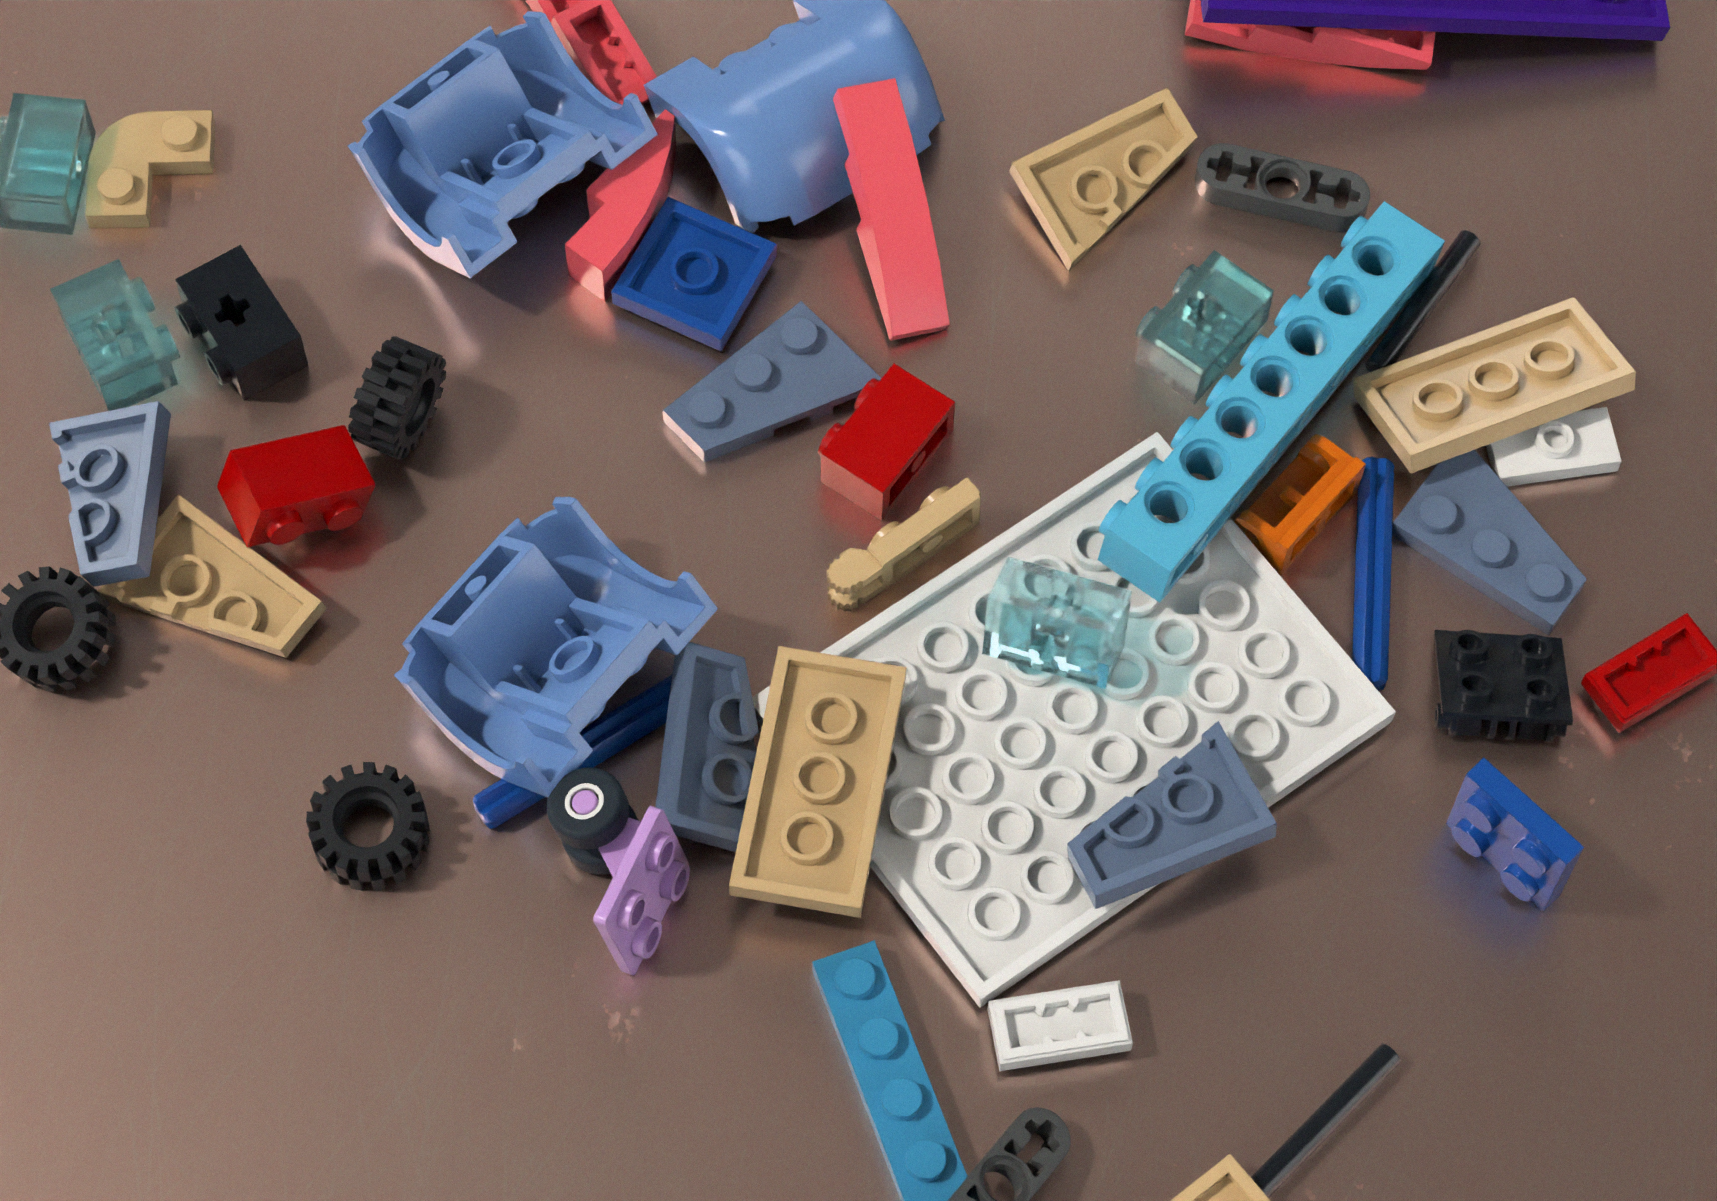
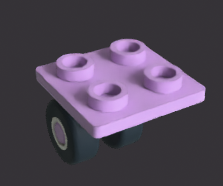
[547,768,690,975]

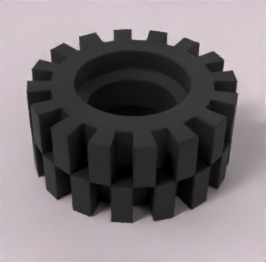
[348,336,446,460]
[0,566,117,692]
[306,762,430,891]

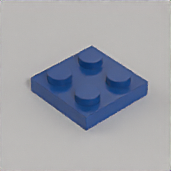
[611,197,777,352]
[1446,757,1584,911]

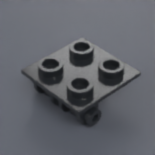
[1434,630,1573,742]

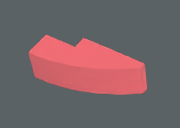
[565,109,677,302]

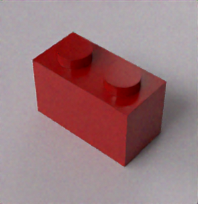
[818,363,955,521]
[217,425,376,548]

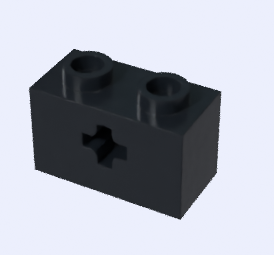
[174,245,309,401]

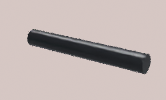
[1365,230,1481,372]
[1251,1043,1401,1198]

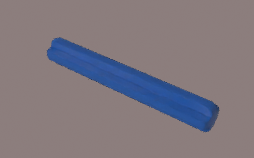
[1352,457,1394,691]
[472,674,672,829]

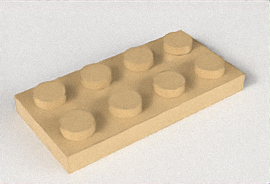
[1353,297,1636,473]
[729,646,907,918]

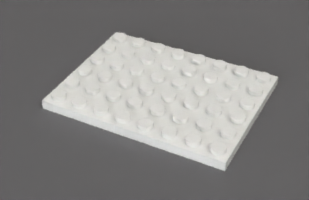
[752,432,1396,1008]

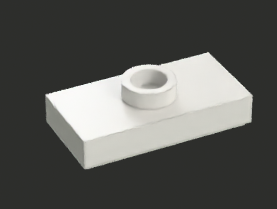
[1486,407,1622,487]
[987,980,1133,1072]

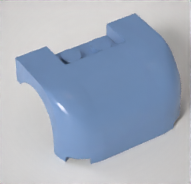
[644,0,945,232]
[347,11,658,278]
[394,497,718,797]

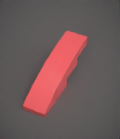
[525,0,657,105]
[1185,0,1436,70]
[833,78,950,341]

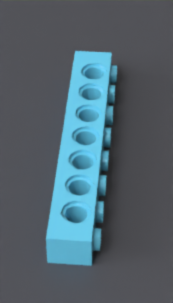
[1097,201,1445,603]

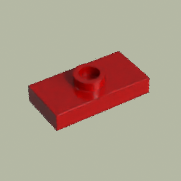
[1581,613,1717,733]

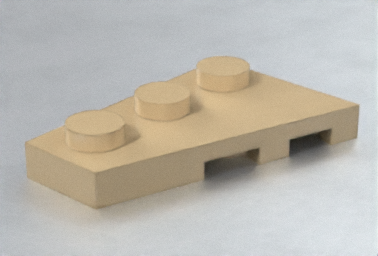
[1009,87,1197,272]
[97,494,327,658]

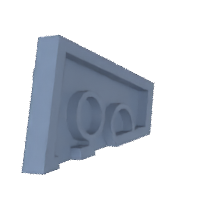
[663,301,881,462]
[49,401,171,587]
[1392,450,1587,636]
[655,642,759,852]
[1067,721,1277,909]

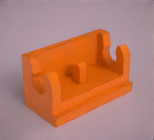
[1234,434,1366,576]

